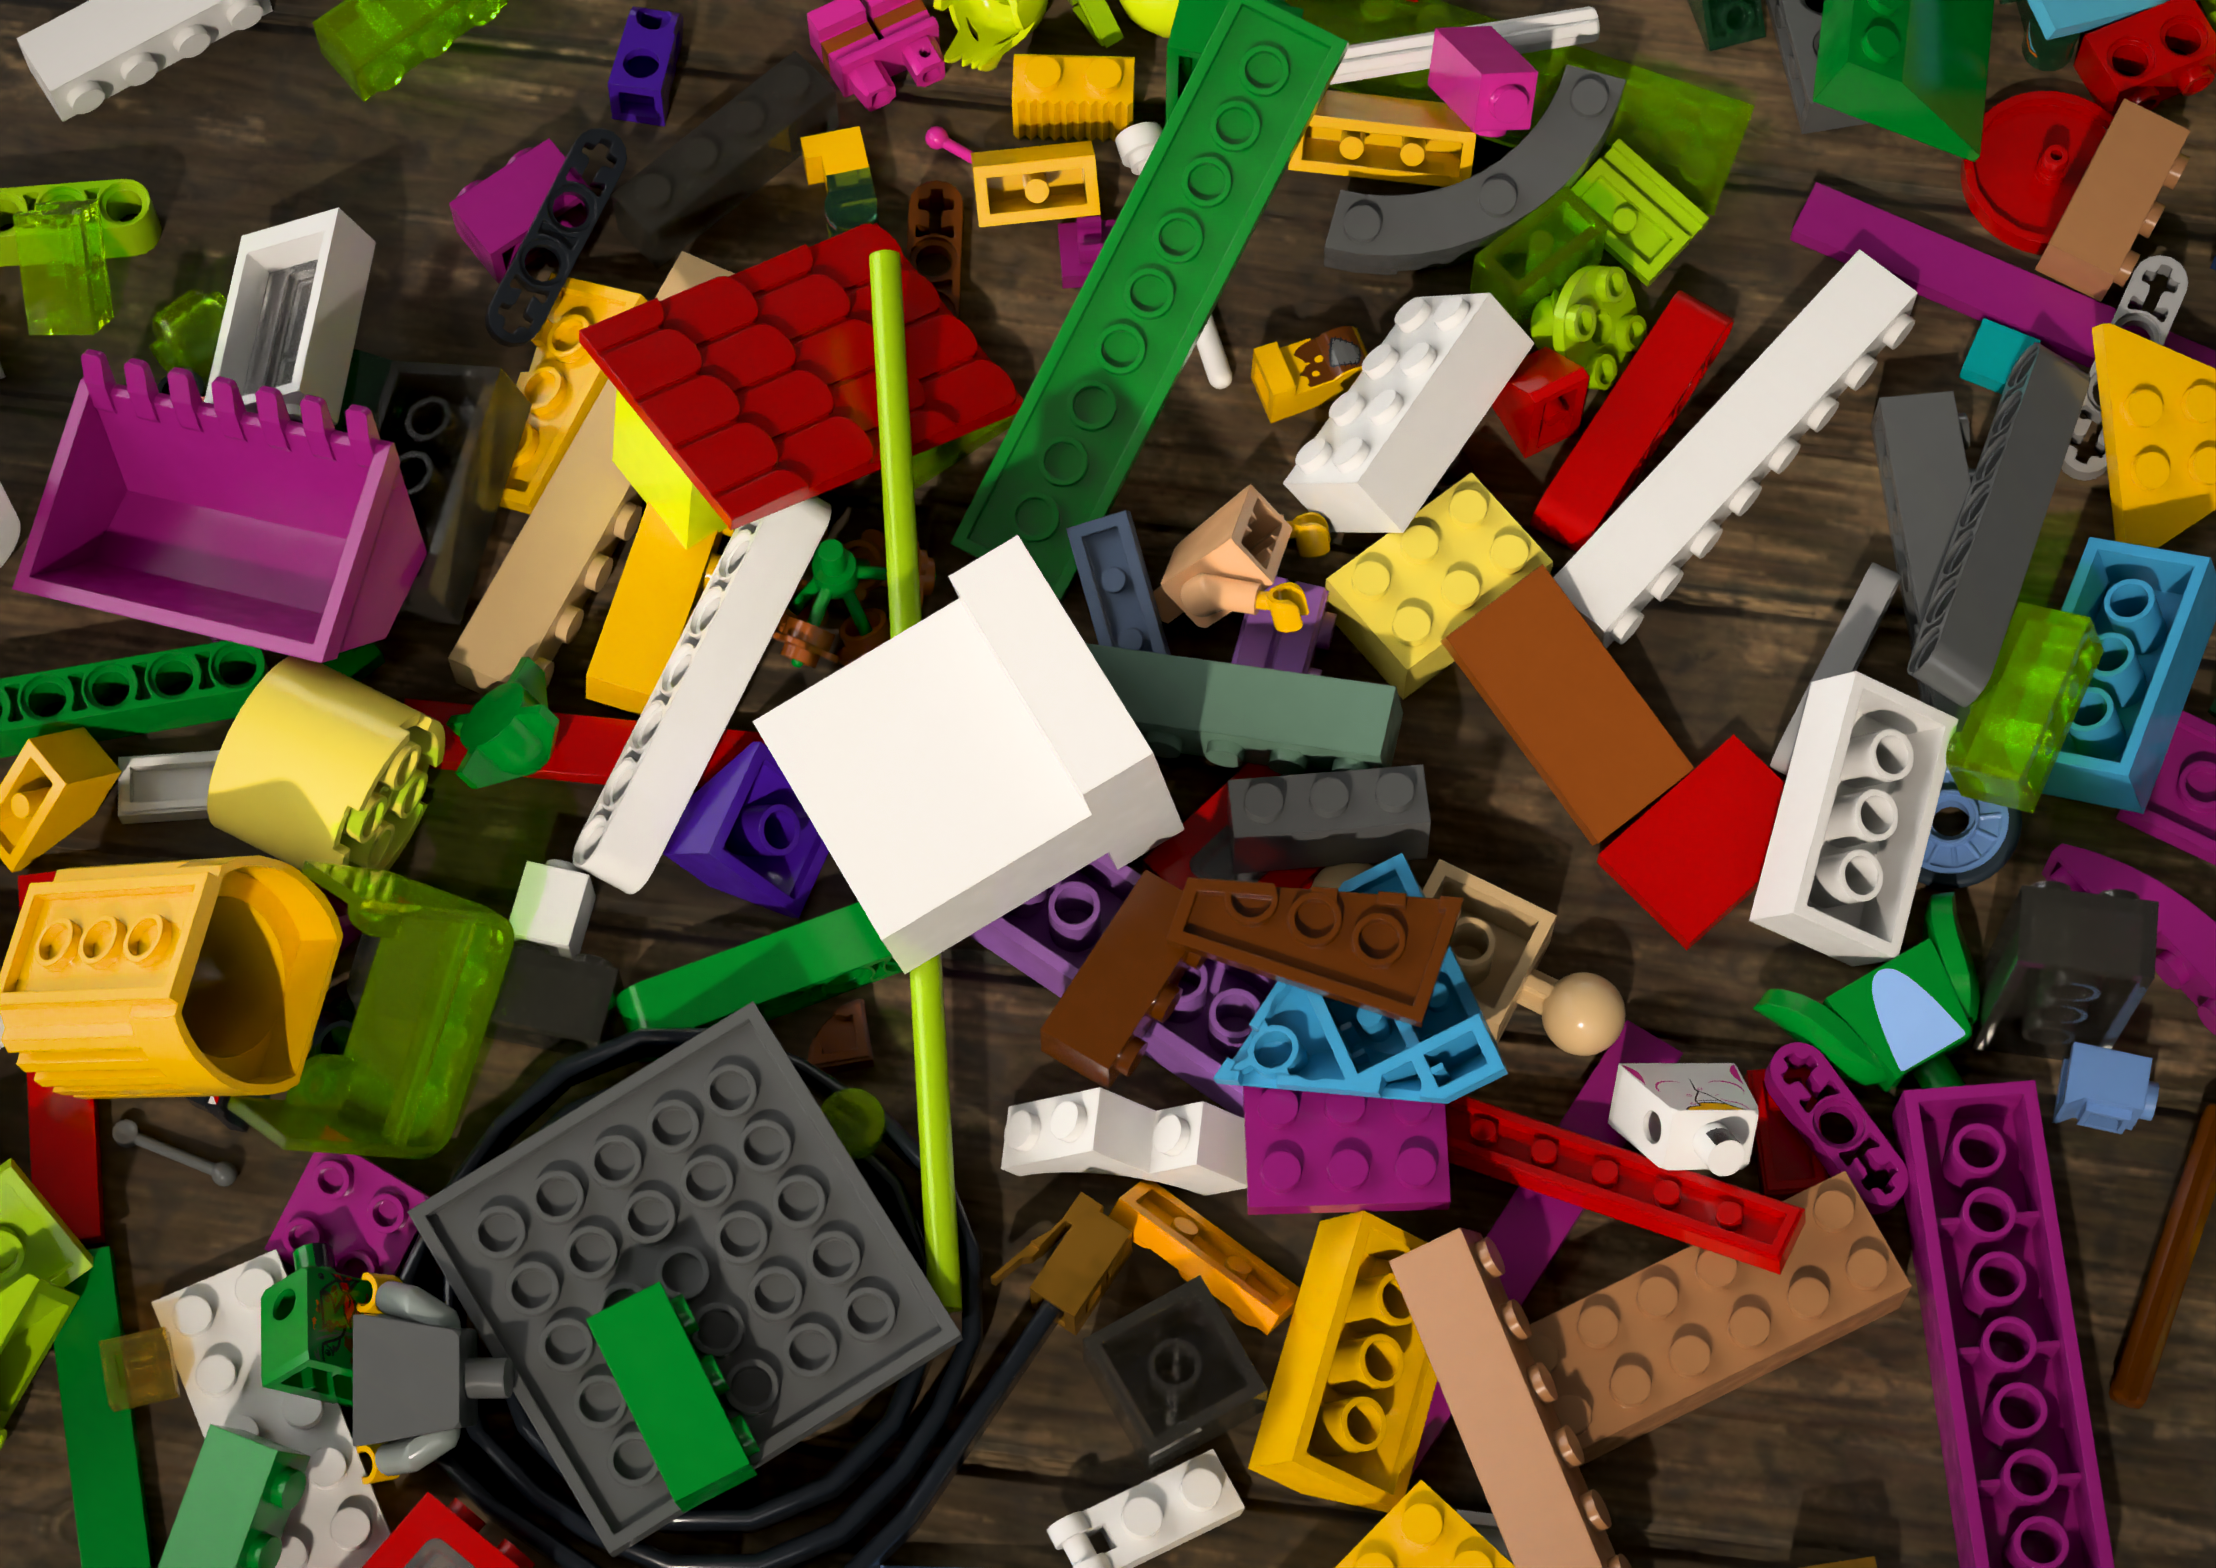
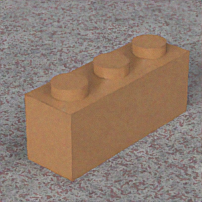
[2035,98,2190,302]

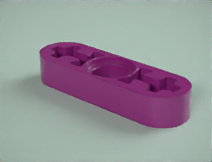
[1764,1042,1909,1214]

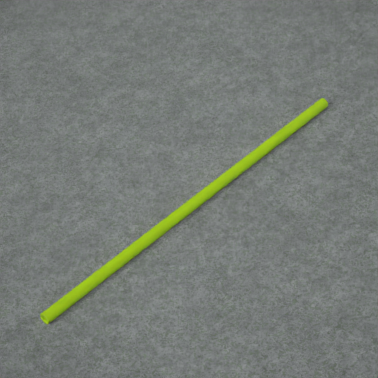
[869,250,962,1313]

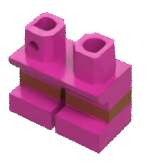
[807,0,946,112]

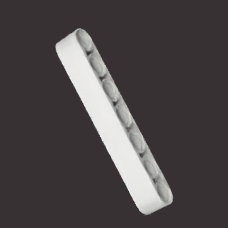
[572,496,832,894]

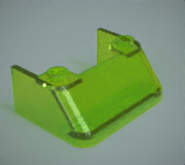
[227,860,514,1159]

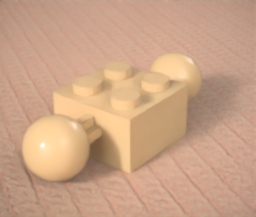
[1310,859,1626,1056]

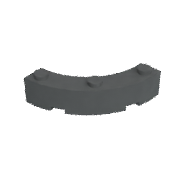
[1324,65,1626,275]

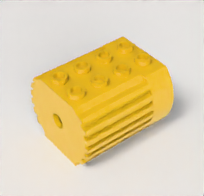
[0,855,344,1099]

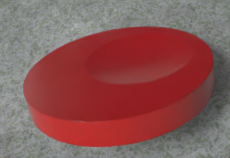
[1960,91,2114,255]

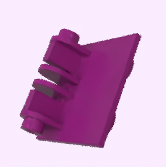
[264,1134,431,1279]

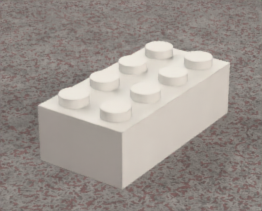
[1283,293,1535,533]
[1749,671,1959,967]

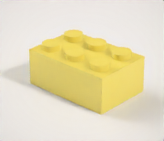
[1325,472,1553,700]

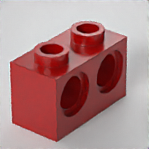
[2073,0,2216,117]

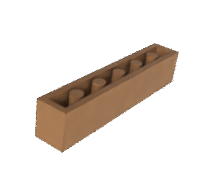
[1389,1227,1632,1568]

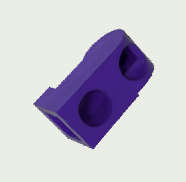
[608,6,683,127]

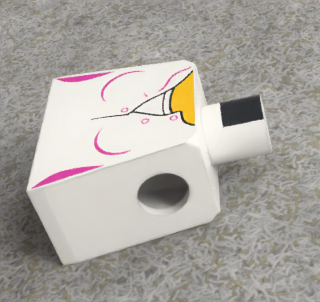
[1608,1063,1759,1176]

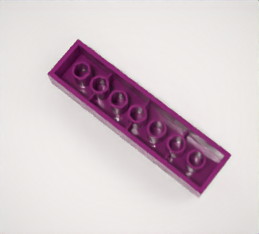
[1891,1080,2115,1568]

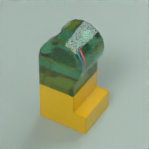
[800,126,879,238]

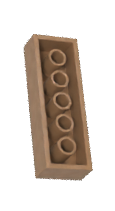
[1525,1171,1912,1467]

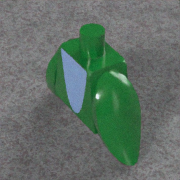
[1753,891,1980,1092]

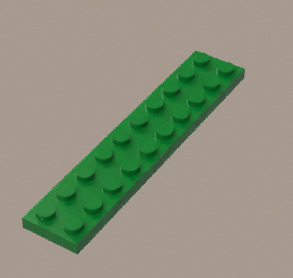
[950,0,1349,602]

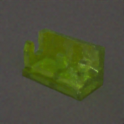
[13,199,114,336]

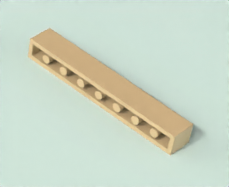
[448,251,735,696]

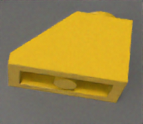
[0,727,122,873]

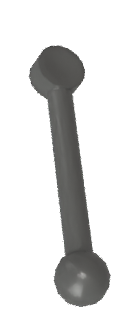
[112,1119,237,1187]

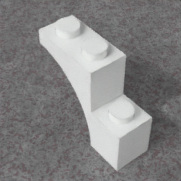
[1001,1087,1247,1196]

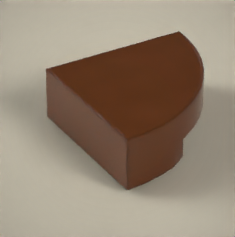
[808,999,874,1074]

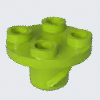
[1530,265,1647,390]

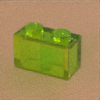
[1470,186,1608,325]

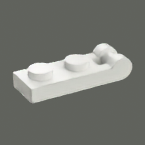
[1047,1449,1245,1568]

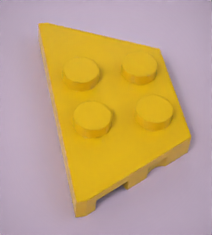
[2092,323,2216,548]

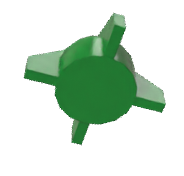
[446,657,560,789]

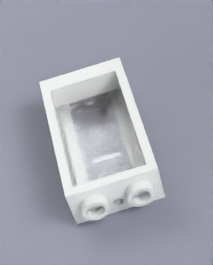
[204,207,376,425]

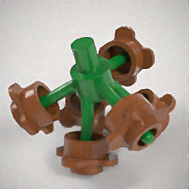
[771,528,937,669]

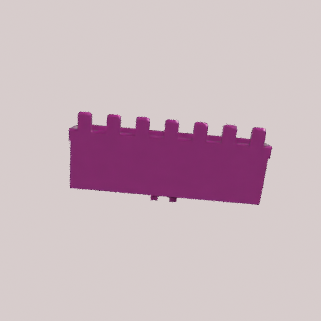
[12,349,427,663]

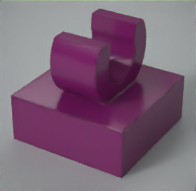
[1058,215,1117,289]

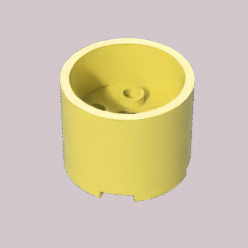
[207,656,445,895]

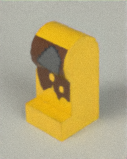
[1251,326,1368,423]

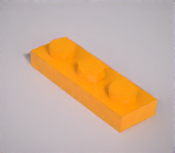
[1108,1179,1300,1335]

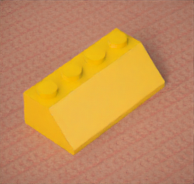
[1248,1210,1437,1513]

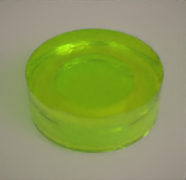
[820,1088,885,1159]

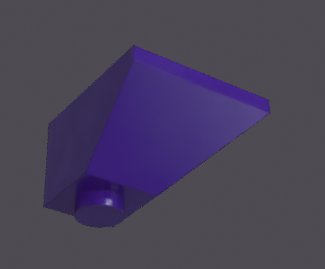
[663,741,829,918]

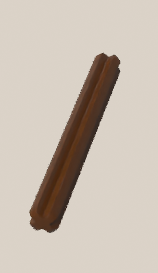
[2109,1103,2216,1409]

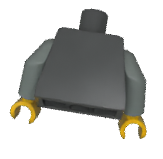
[353,1272,514,1484]

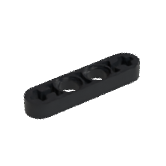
[485,128,627,348]

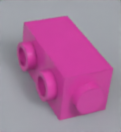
[1428,26,1538,137]

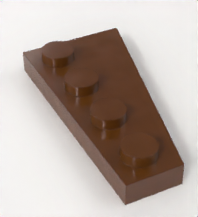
[1166,877,1464,1028]

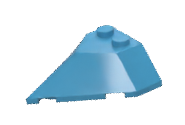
[1213,853,1508,1104]

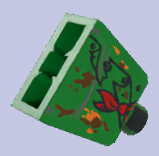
[261,1243,373,1409]

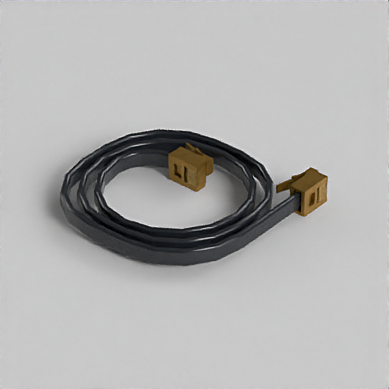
[399,1028,1133,1568]

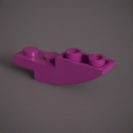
[2041,843,2216,1035]

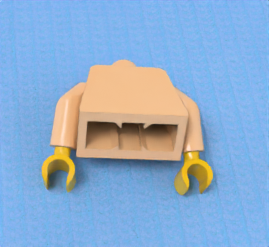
[1153,484,1331,633]

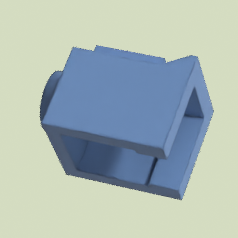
[2052,1041,2159,1134]

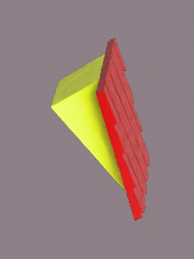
[579,223,1024,550]

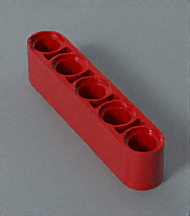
[1530,290,1734,552]

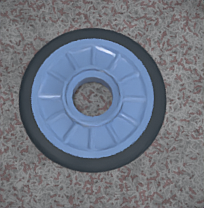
[1918,755,2022,889]

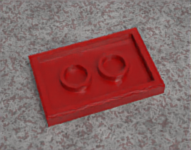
[1596,734,1785,951]

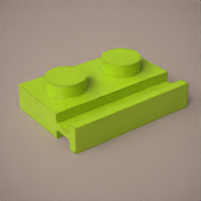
[1558,138,1709,287]

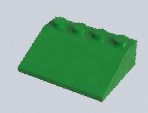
[1813,0,1994,162]

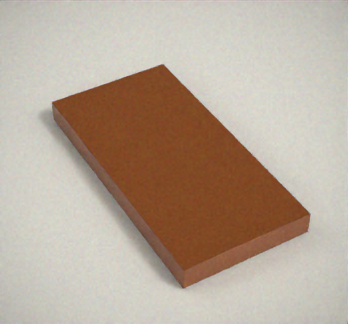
[1440,564,1695,846]

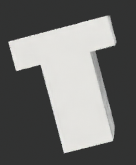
[752,535,1185,974]

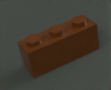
[1040,869,1207,1090]

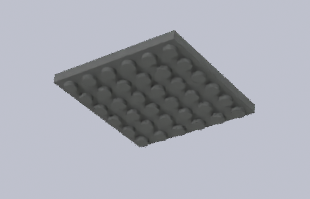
[407,1001,963,1558]

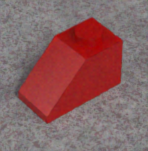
[1492,347,1589,459]

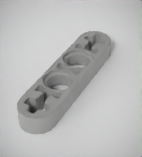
[2061,255,2188,481]
[1770,562,1902,775]

